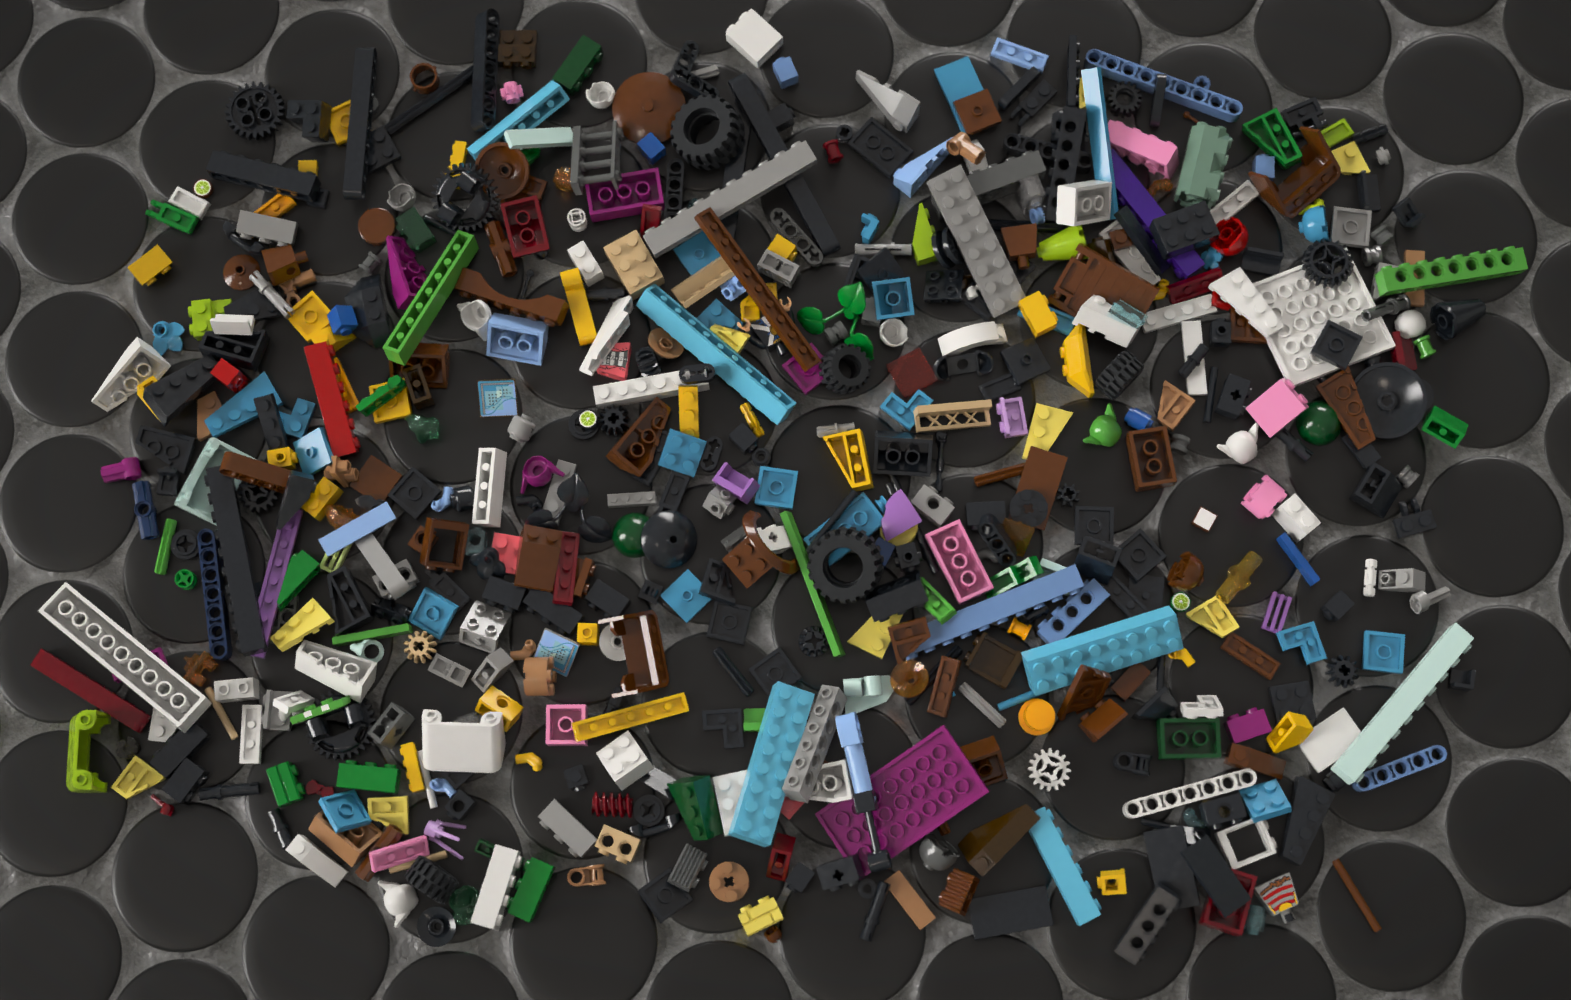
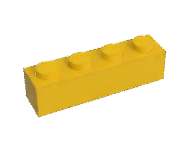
[449,140,468,189]
[400,742,426,793]

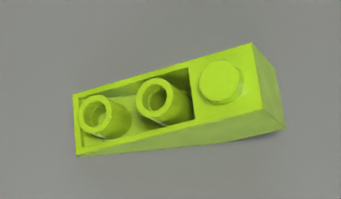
[912,203,937,266]

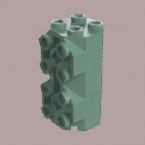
[1174,121,1233,209]

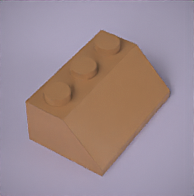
[308,810,383,867]

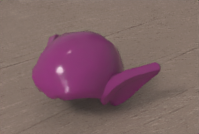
[520,455,565,494]

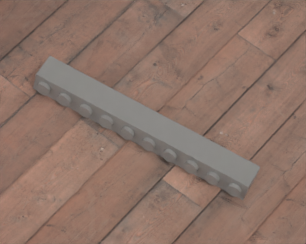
[643,140,817,259]

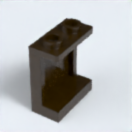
[963,632,1022,690]

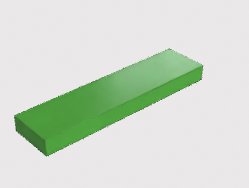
[332,623,413,647]

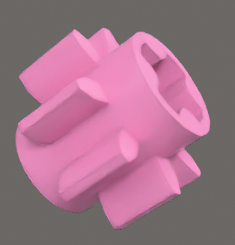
[500,81,524,104]

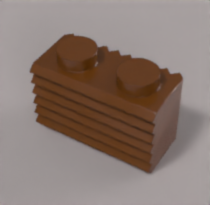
[939,868,980,916]

